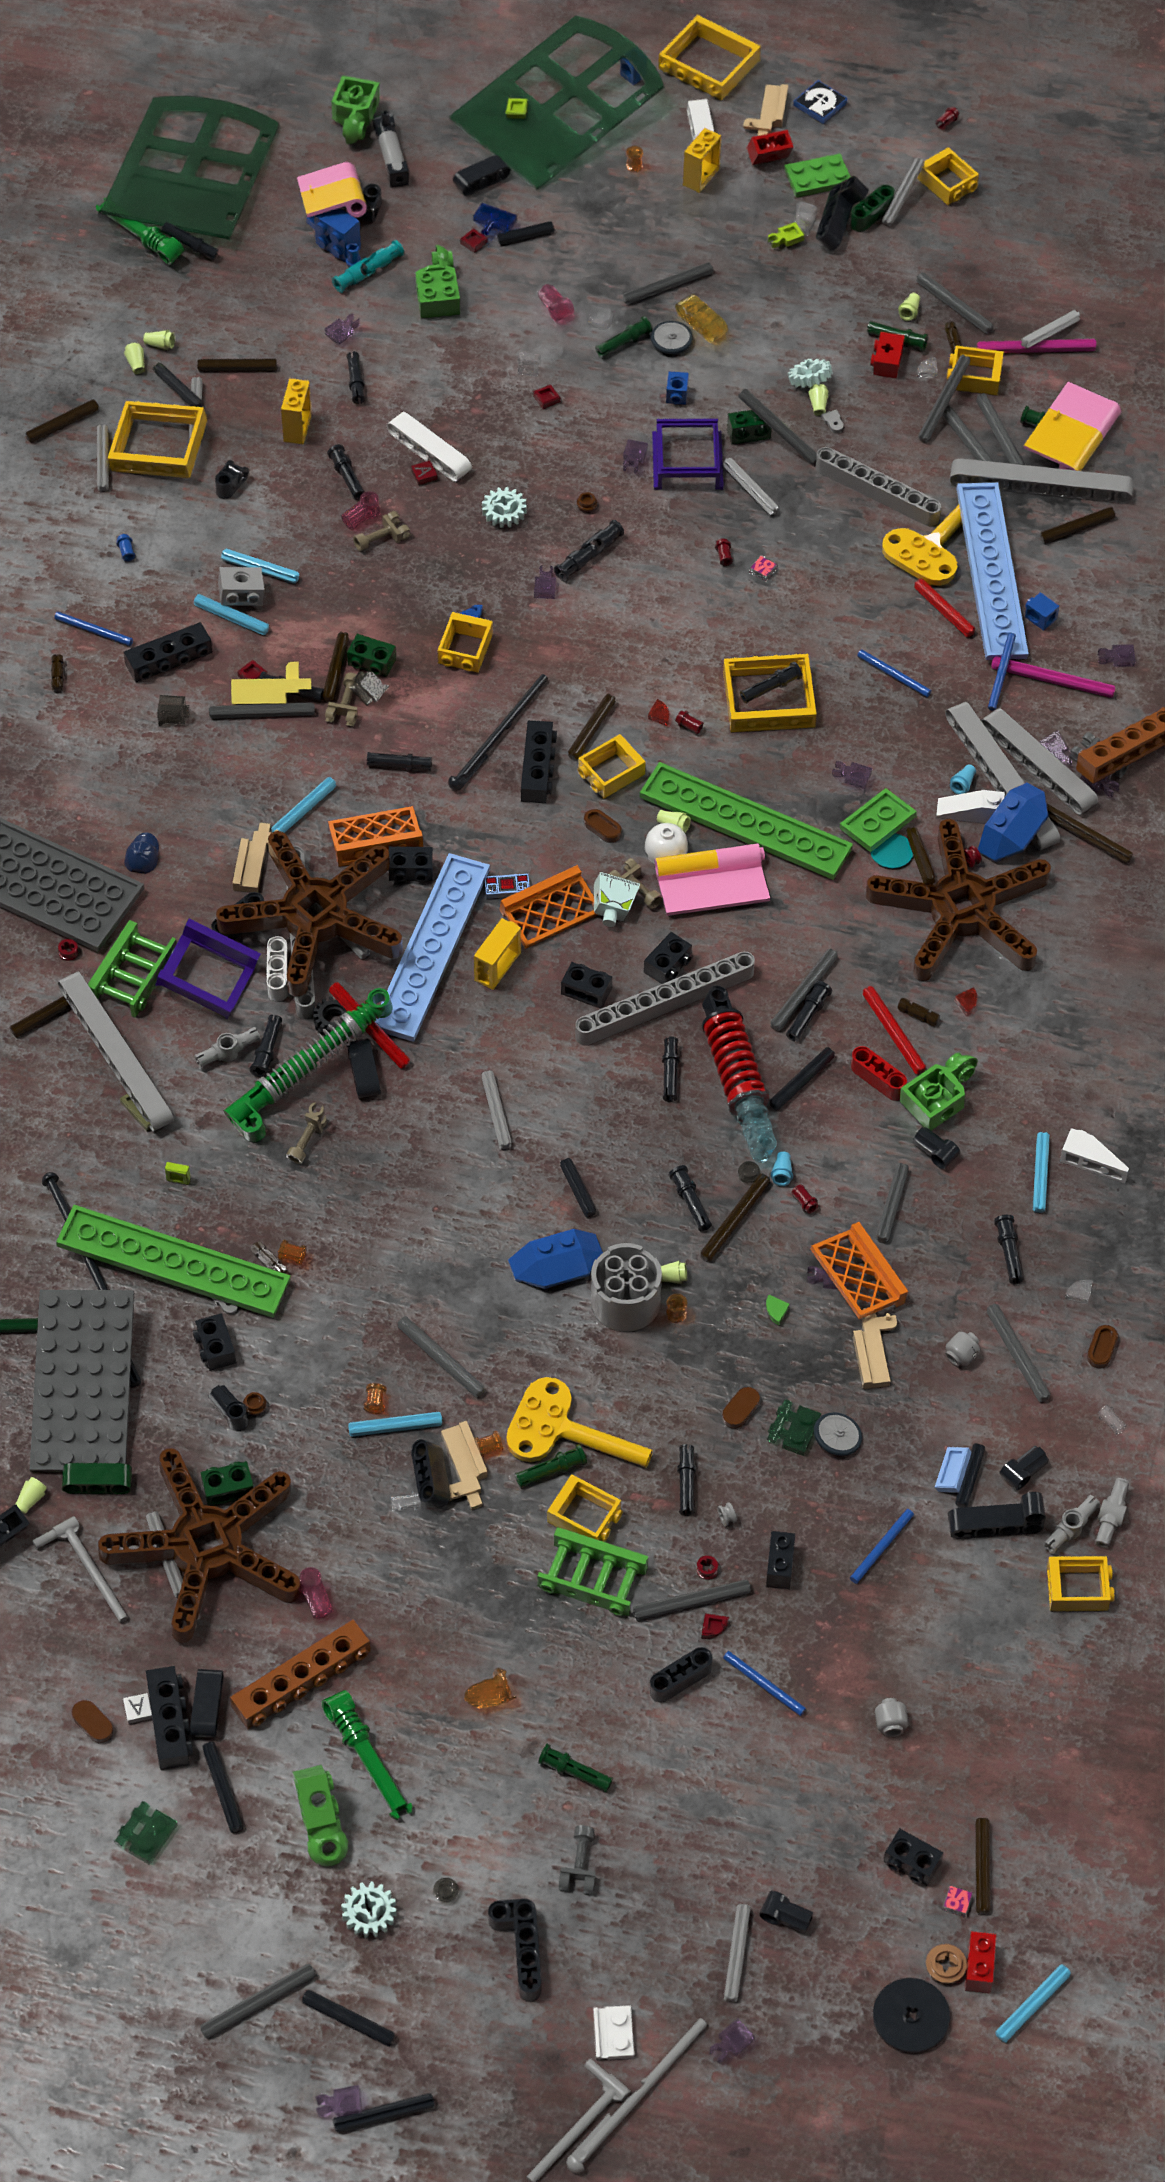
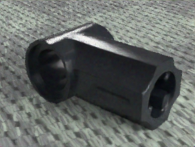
[913,1127,960,1169]
[208,1385,249,1431]
[1000,1446,1049,1491]
[759,1891,814,1934]

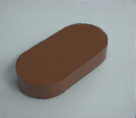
[584,809,622,843]
[1087,1325,1118,1368]
[722,1387,760,1428]
[72,1700,113,1743]

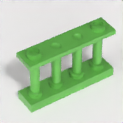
[88,920,177,1018]
[537,1527,648,1616]

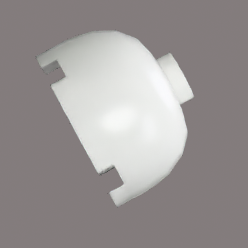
[645,823,688,864]

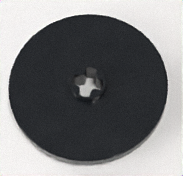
[873,1978,950,2053]

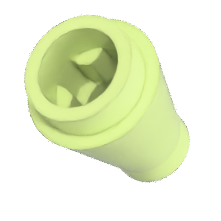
[898,293,920,321]
[144,330,175,350]
[124,343,145,374]
[809,384,829,416]
[657,810,691,833]
[661,1261,687,1284]
[16,1477,47,1514]

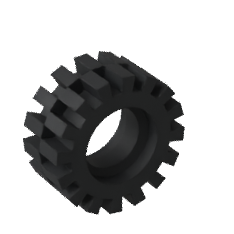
[313,996,347,1036]

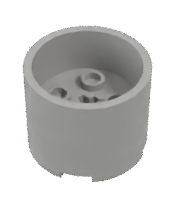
[591,1243,662,1332]

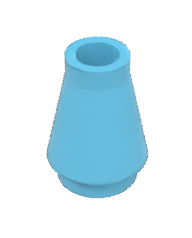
[950,765,976,794]
[770,1152,793,1186]

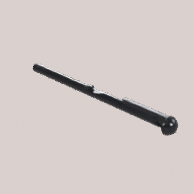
[448,674,548,791]
[42,1172,108,1290]

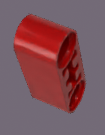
[851,1046,907,1101]

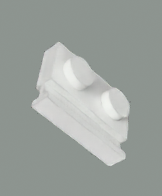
[593,2006,634,2061]

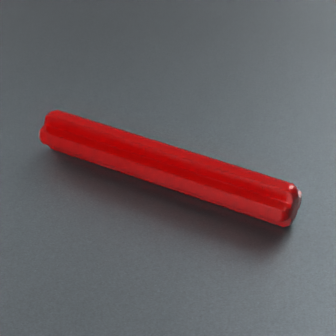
[914,578,975,637]

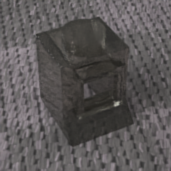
[350,671,390,706]
[157,695,190,727]

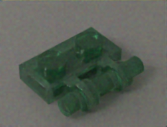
[767,1399,822,1456]
[114,1801,178,1865]

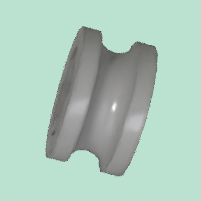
[717,1502,737,1527]

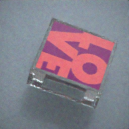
[749,555,778,582]
[942,1884,974,1918]

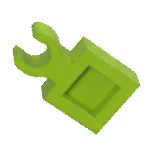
[768,222,805,248]

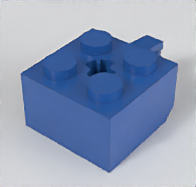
[306,208,361,262]

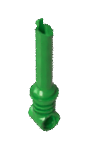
[96,197,185,265]
[321,1690,412,1820]

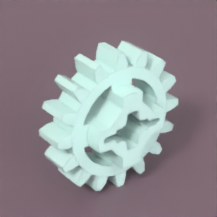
[788,359,833,388]
[482,487,527,528]
[341,1882,397,1938]

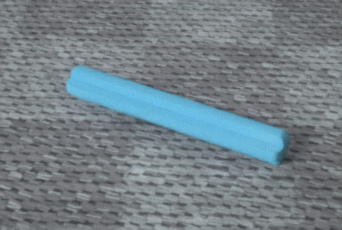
[221,549,299,584]
[194,594,269,635]
[272,777,336,833]
[1033,1132,1050,1213]
[348,1412,442,1436]
[996,1965,1071,2042]

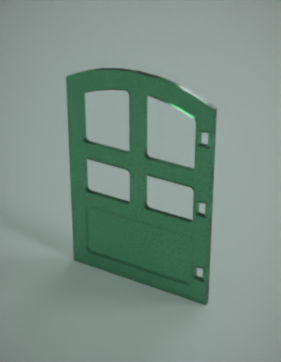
[449,15,664,190]
[101,96,279,240]

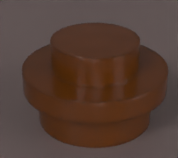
[577,492,597,512]
[243,1392,267,1415]

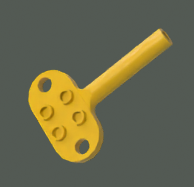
[882,505,962,586]
[506,1377,653,1468]

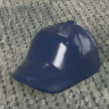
[124,832,159,874]

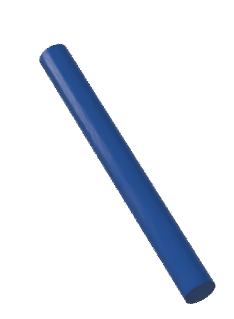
[54,611,133,646]
[988,632,1016,711]
[857,649,931,697]
[850,1509,914,1584]
[723,1651,806,1716]

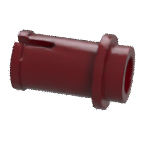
[936,107,959,130]
[715,538,733,566]
[675,710,704,734]
[791,1184,819,1213]

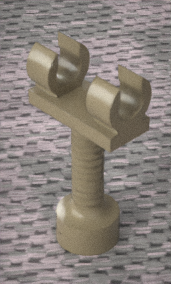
[353,511,411,552]
[325,673,361,726]
[608,858,663,909]
[286,1102,327,1164]

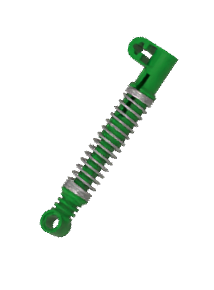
[223,988,393,1143]

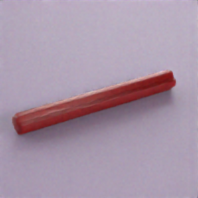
[329,982,410,1069]
[863,986,926,1075]

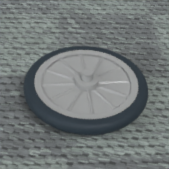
[651,321,693,354]
[814,1412,862,1456]

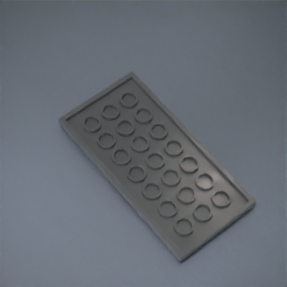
[0,818,145,952]
[29,1290,135,1473]

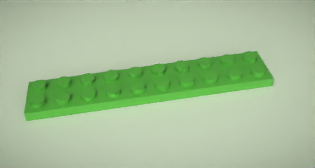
[640,762,853,880]
[56,1205,290,1318]

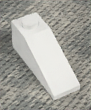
[936,790,1005,823]
[1060,1128,1129,1184]

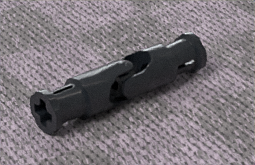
[554,520,624,581]

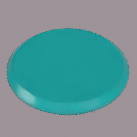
[870,833,913,868]

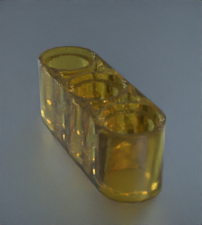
[675,294,728,342]

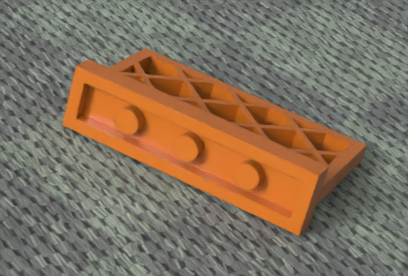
[328,806,423,867]
[499,865,598,949]
[810,1222,908,1319]

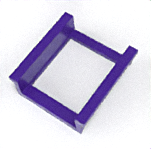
[652,419,724,490]
[155,919,261,1020]

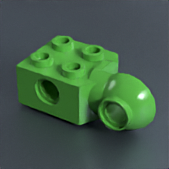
[331,76,380,145]
[415,244,460,318]
[900,1053,978,1130]
[292,1765,348,1867]

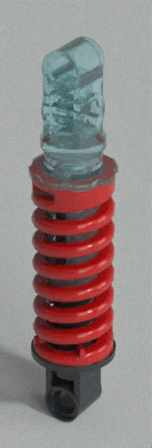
[702,985,777,1163]

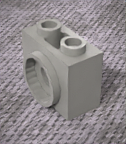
[218,567,264,606]

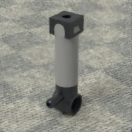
[373,111,409,188]

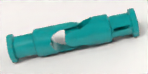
[332,240,404,293]

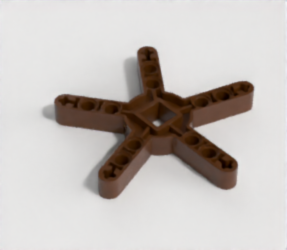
[866,819,1051,981]
[216,831,403,997]
[98,1448,300,1643]

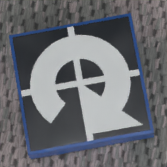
[793,80,848,124]

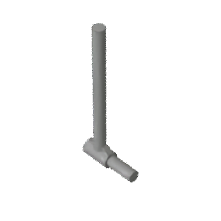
[32,1516,128,1623]
[526,2059,631,2182]

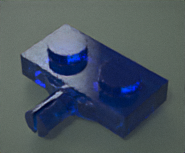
[473,203,517,236]

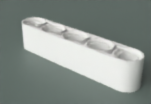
[387,412,472,482]

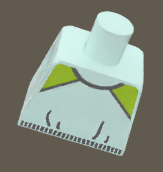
[594,872,640,927]

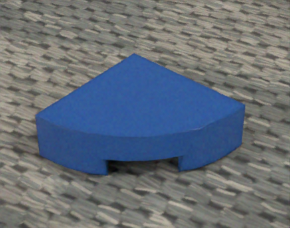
[460,605,483,618]

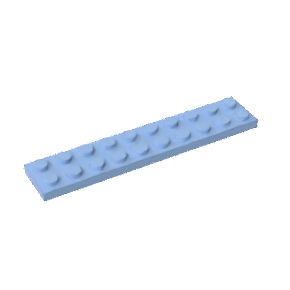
[956,483,1028,660]
[375,853,490,1042]

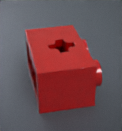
[747,130,794,165]
[870,332,905,379]
[965,1931,996,1994]

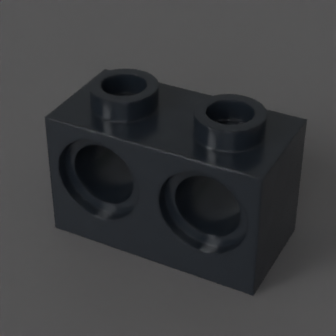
[388,847,433,882]
[644,932,693,984]
[561,962,612,1009]
[192,1313,236,1371]
[766,1531,795,1590]
[883,1828,944,1886]

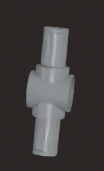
[194,1027,261,1068]
[1095,1478,1129,1549]
[1043,1495,1100,1554]

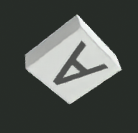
[123,1693,152,1724]

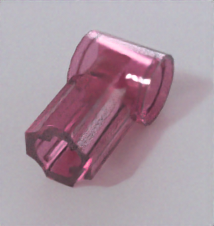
[538,284,575,322]
[341,491,380,530]
[299,1567,333,1619]

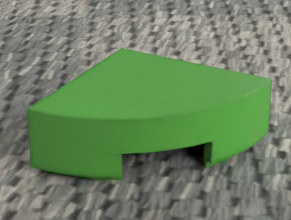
[766,1295,789,1326]

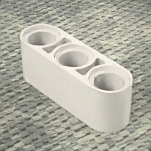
[687,99,714,141]
[267,936,288,1002]

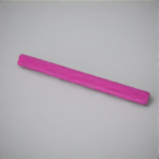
[977,339,1096,353]
[991,657,1115,698]

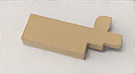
[743,84,788,136]
[232,823,278,892]
[853,1308,897,1389]
[441,1421,487,1510]

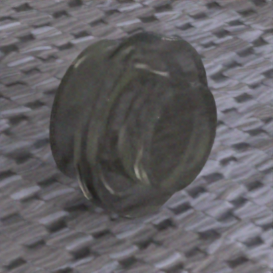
[738,1161,761,1183]
[433,1877,459,1903]

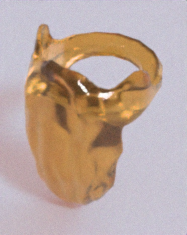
[464,1668,517,1708]

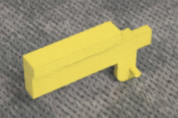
[231,662,312,704]

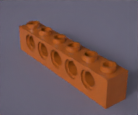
[1076,707,1165,784]
[230,1619,371,1729]

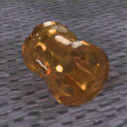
[626,146,643,172]
[278,1240,307,1266]
[666,1294,688,1323]
[364,1383,387,1414]
[474,1430,503,1457]

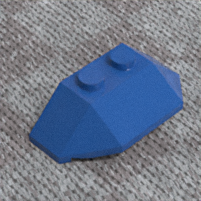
[978,783,1049,862]
[508,1229,603,1289]

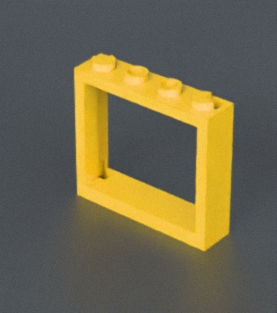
[658,15,761,100]
[108,401,207,478]
[723,654,816,732]

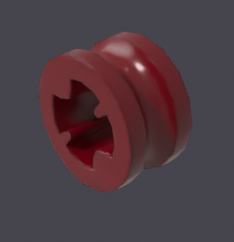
[964,845,982,868]
[58,939,78,961]
[696,1555,718,1580]

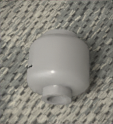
[945,1331,980,1366]
[875,1698,908,1737]

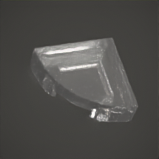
[917,357,938,378]
[1065,1280,1093,1304]

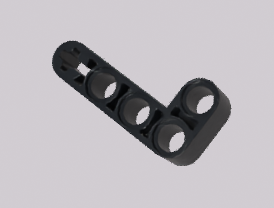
[816,176,869,251]
[948,1492,1046,1539]
[488,1899,541,2002]

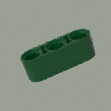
[850,184,895,232]
[62,1463,132,1494]

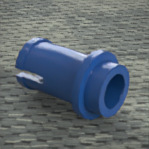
[346,243,361,267]
[116,534,135,562]

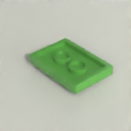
[784,154,850,198]
[840,788,917,852]

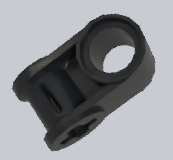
[355,183,382,222]
[215,460,249,499]

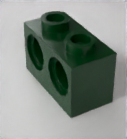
[727,407,772,445]
[347,634,397,677]
[200,1461,254,1506]

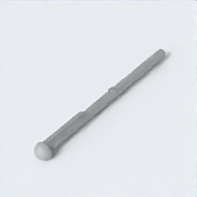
[567,2018,707,2173]

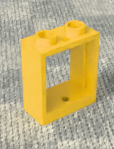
[683,128,721,193]
[917,147,979,205]
[946,346,1004,395]
[281,378,312,444]
[438,612,493,673]
[578,734,646,799]
[474,918,521,990]
[547,1474,623,1542]
[1047,1556,1114,1611]

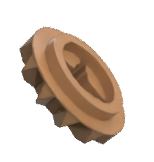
[926,1944,967,1985]

